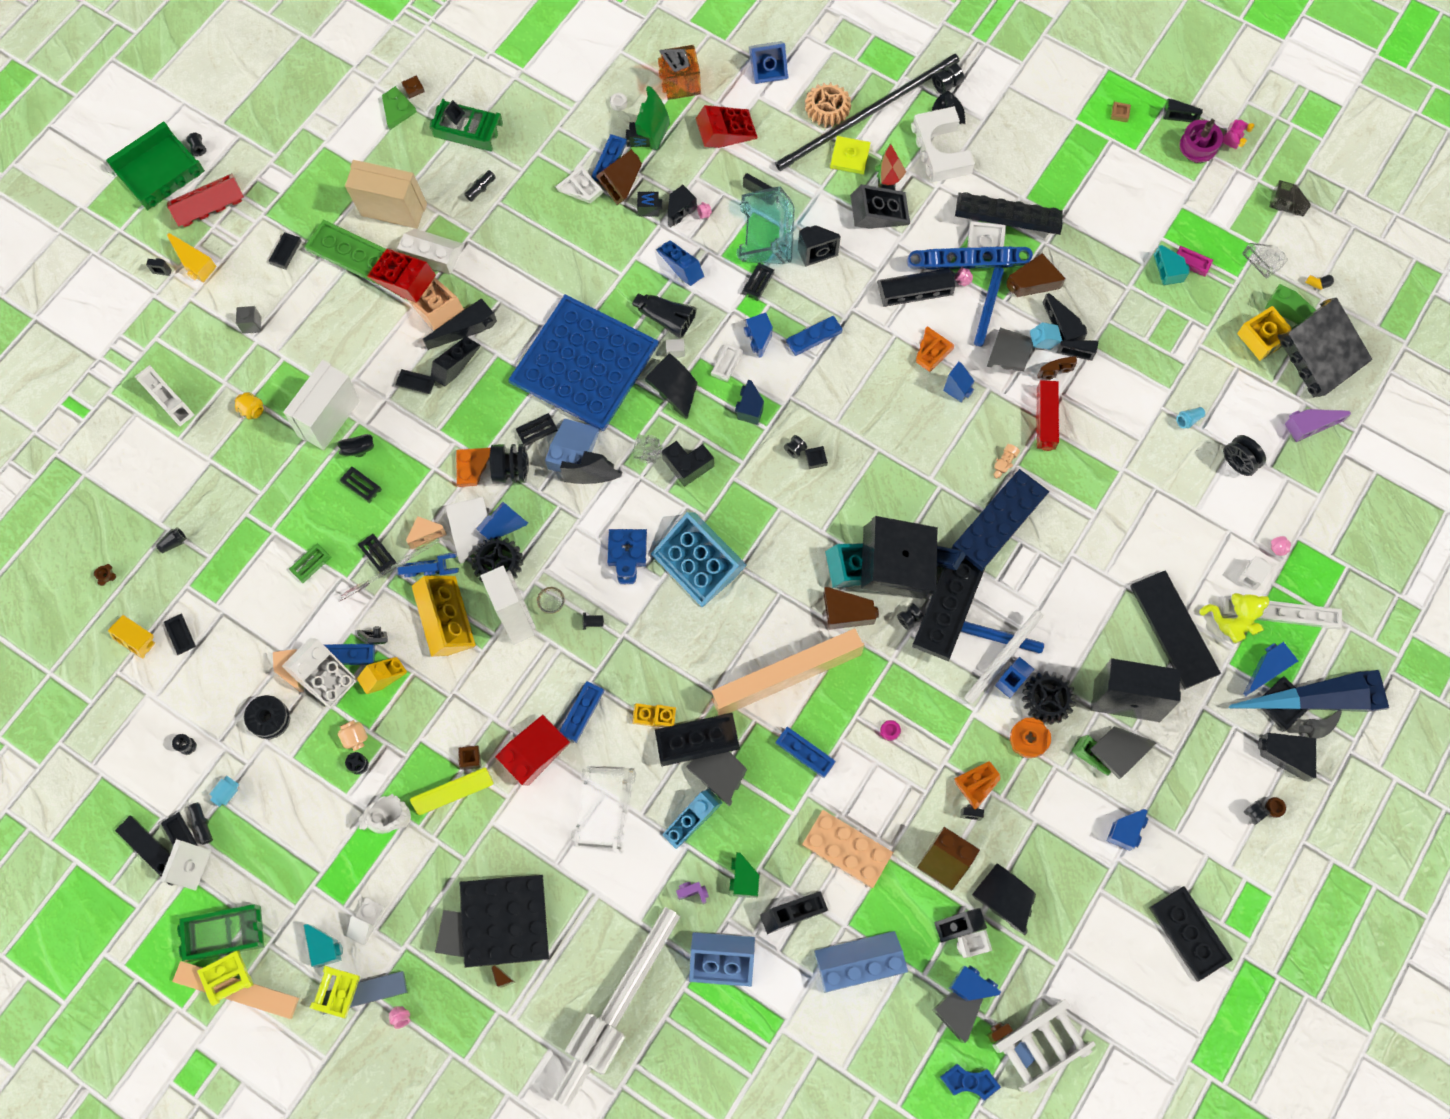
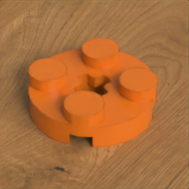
[1010,718,1051,758]

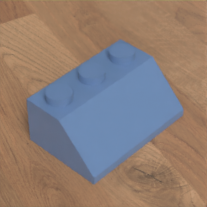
[689,932,755,987]

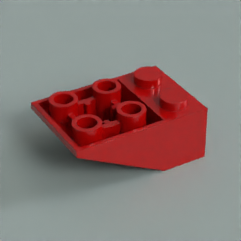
[695,105,758,148]
[367,249,436,303]

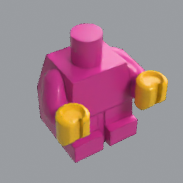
[1222,119,1255,149]

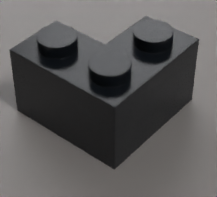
[662,440,714,487]

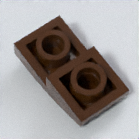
[1037,356,1077,380]

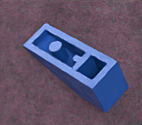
[1243,642,1298,696]

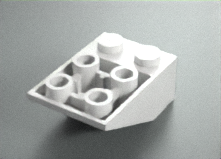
[282,637,358,709]

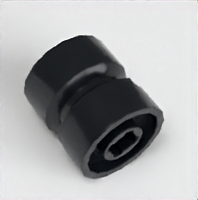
[932,62,964,94]

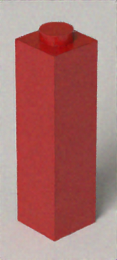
[1036,380,1059,451]

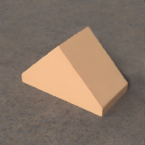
[406,516,447,550]

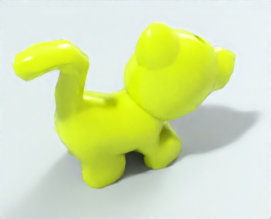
[1199,593,1270,644]

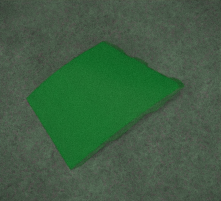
[635,86,670,151]

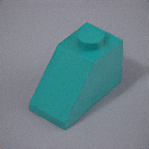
[1154,245,1190,286]
[304,924,343,968]

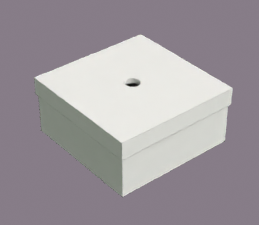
[283,360,360,451]

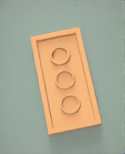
[802,810,893,889]

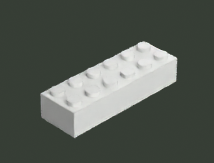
[480,566,536,645]

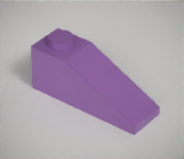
[1285,409,1351,442]

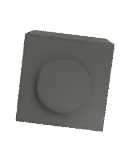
[236,306,261,334]

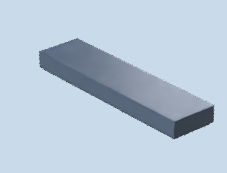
[322,971,408,1014]

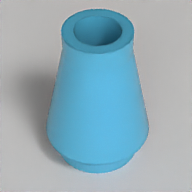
[1176,407,1205,429]

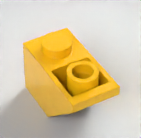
[357,657,407,694]

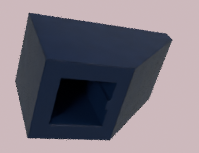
[735,379,764,425]

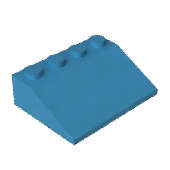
[651,512,747,607]

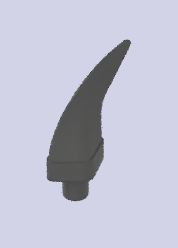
[1299,711,1342,739]

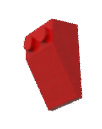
[495,715,571,786]

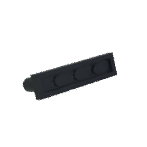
[115,815,174,886]

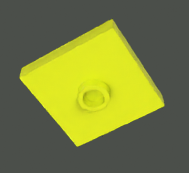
[830,136,871,175]

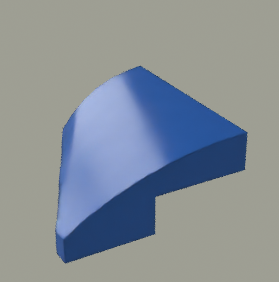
[476,502,528,540]

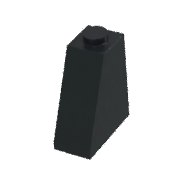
[1258,732,1316,782]

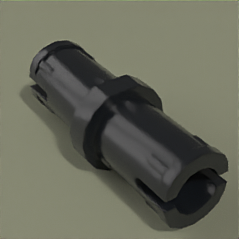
[464,170,496,202]
[187,802,213,845]

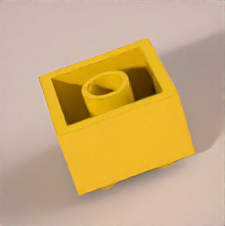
[1237,306,1291,361]

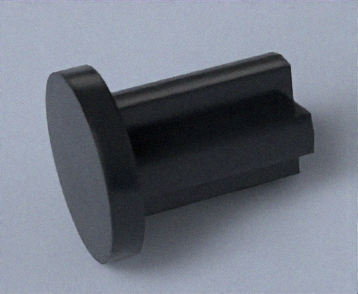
[582,612,604,630]

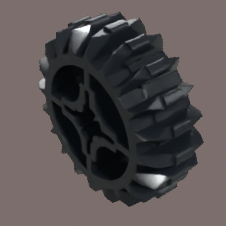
[471,536,524,582]
[1022,671,1076,725]

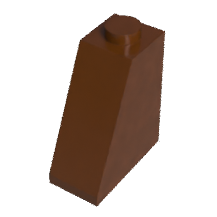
[596,149,642,205]
[1006,253,1066,297]
[823,587,879,630]

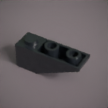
[430,336,481,386]

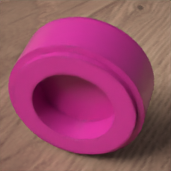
[880,720,901,741]

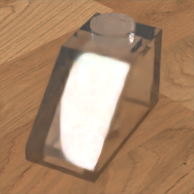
[1242,243,1288,279]

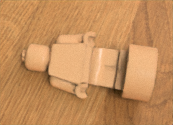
[994,444,1020,479]

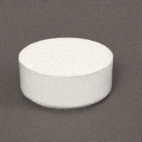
[610,93,627,111]

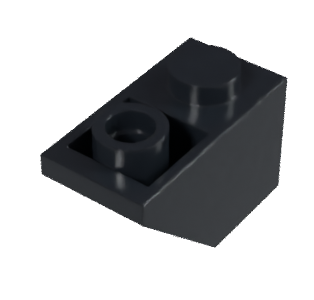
[668,184,697,228]

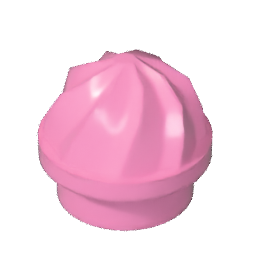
[954,267,973,286]
[1271,536,1291,556]
[389,1006,410,1029]

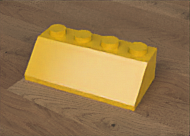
[412,576,476,657]

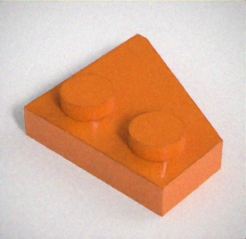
[916,326,954,372]
[456,448,490,487]
[954,761,1001,810]

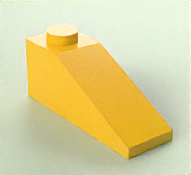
[167,233,217,283]

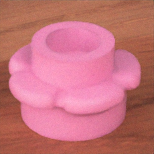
[697,202,712,219]

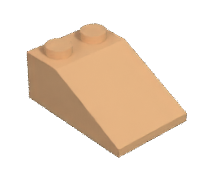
[407,278,464,331]

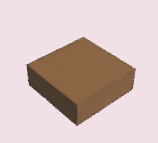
[1110,102,1131,122]

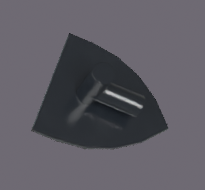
[932,91,966,124]

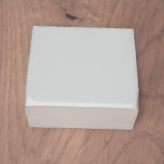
[666,339,685,357]

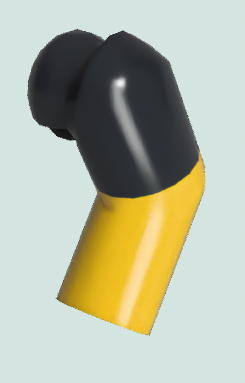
[1305,275,1334,290]

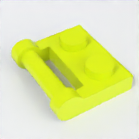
[197,951,253,1006]
[310,966,361,1019]

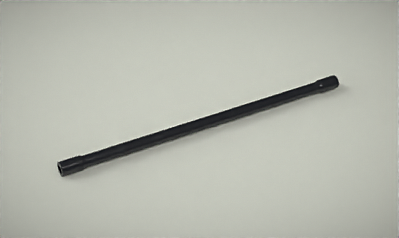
[775,53,960,171]

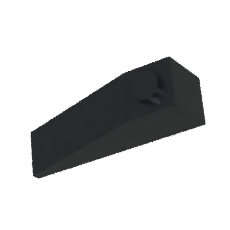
[422,298,497,350]

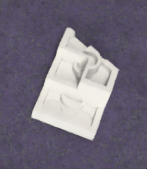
[446,497,490,564]

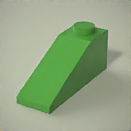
[1265,284,1316,324]

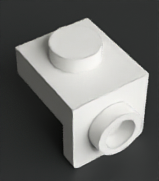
[957,930,993,958]

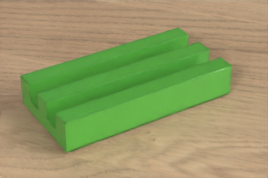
[289,543,332,583]

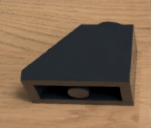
[934,908,987,943]

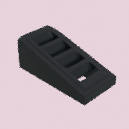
[1163,98,1203,122]
[1057,340,1099,361]

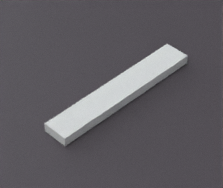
[1222,595,1342,630]

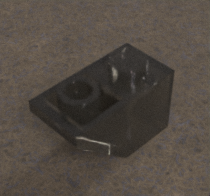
[1269,180,1311,217]

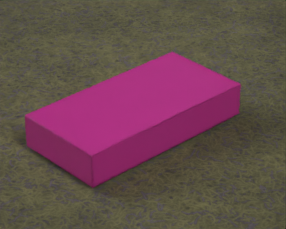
[1177,245,1213,277]

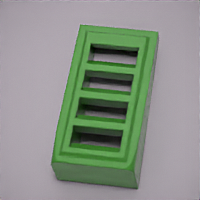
[1072,735,1111,776]

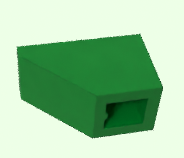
[729,852,760,898]

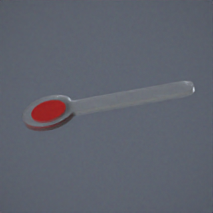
[336,538,440,602]

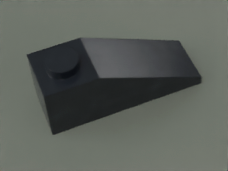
[1042,293,1087,341]
[760,891,829,935]

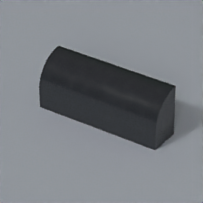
[877,268,956,307]

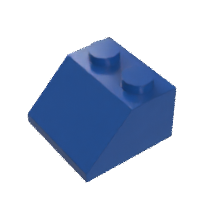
[749,41,789,84]

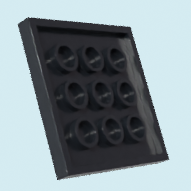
[459,875,549,968]

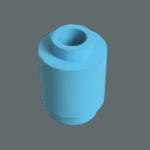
[209,775,240,807]

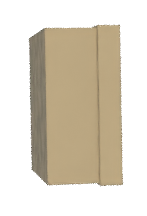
[345,160,427,229]

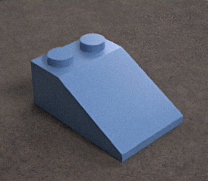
[545,419,600,473]

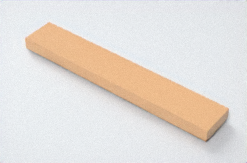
[172,961,299,1019]

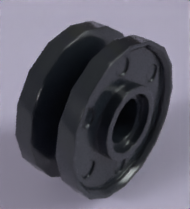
[1223,435,1266,476]
[244,695,291,740]

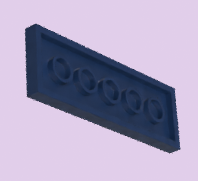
[952,469,1050,571]

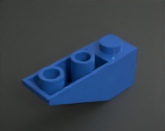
[656,240,705,286]

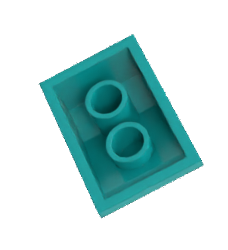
[825,543,863,588]

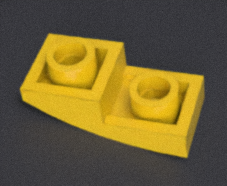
[632,703,676,727]

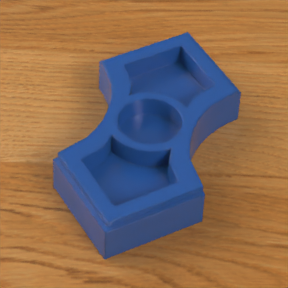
[940,1064,1001,1101]

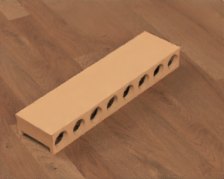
[711,628,865,715]

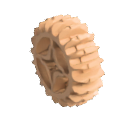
[805,82,851,127]

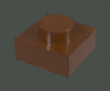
[401,75,425,99]
[987,1022,1013,1042]

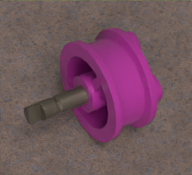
[1179,118,1223,163]

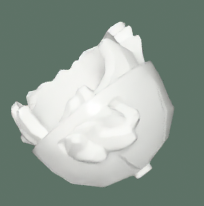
[358,794,411,834]

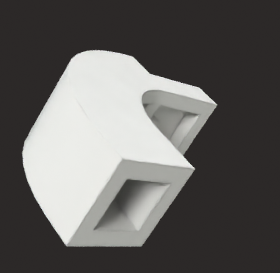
[135,365,194,426]

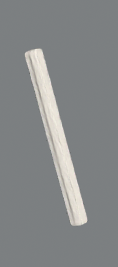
[964,610,1044,704]

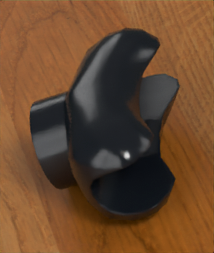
[337,434,374,457]

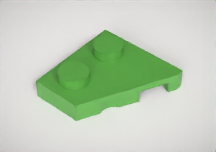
[382,86,417,130]

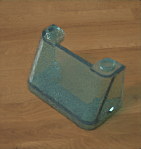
[737,186,795,264]

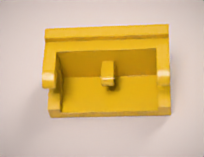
[108,615,155,659]

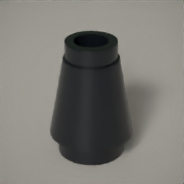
[156,527,187,553]

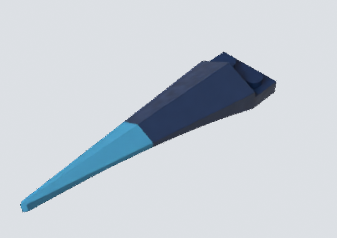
[1229,670,1389,712]

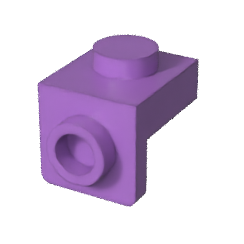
[676,882,709,904]

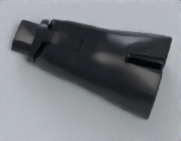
[632,293,697,339]

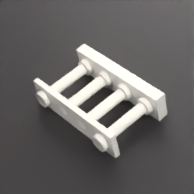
[992,999,1096,1093]

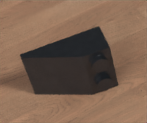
[850,184,910,229]

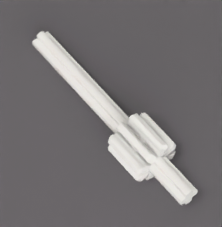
[552,907,680,1109]

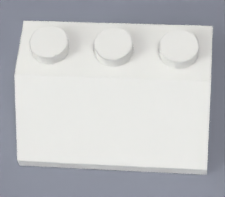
[397,229,464,275]

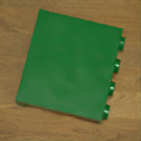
[106,121,205,211]

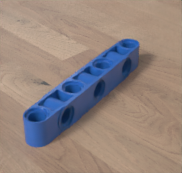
[906,246,1033,270]

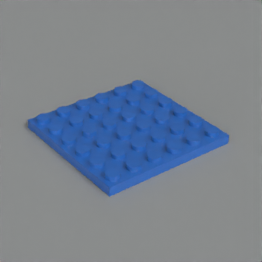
[508,294,659,431]

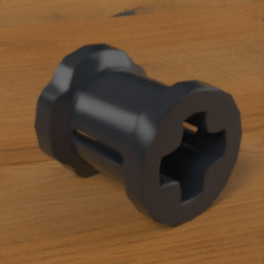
[186,132,207,156]
[172,734,197,755]

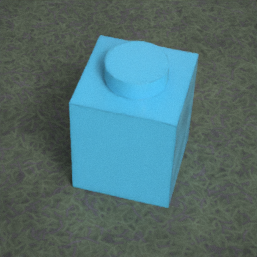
[1030,322,1062,350]

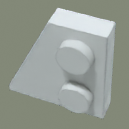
[555,166,604,203]

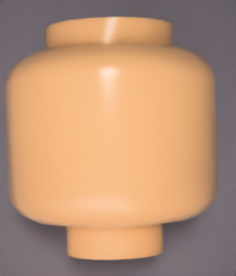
[338,720,368,751]

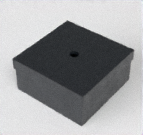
[861,516,938,599]
[1091,658,1181,722]

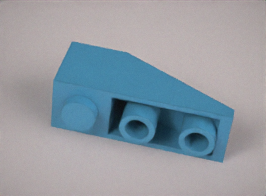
[662,788,723,849]

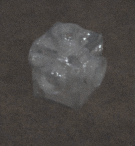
[633,434,663,463]

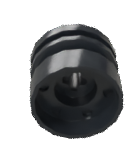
[490,444,529,484]

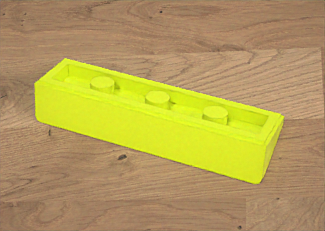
[410,767,494,815]

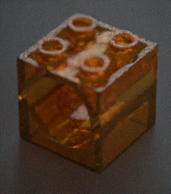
[658,45,701,100]

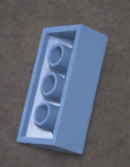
[814,931,908,993]

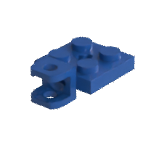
[607,529,647,584]
[397,552,459,578]

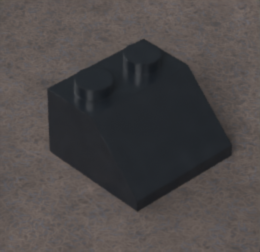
[798,225,841,267]

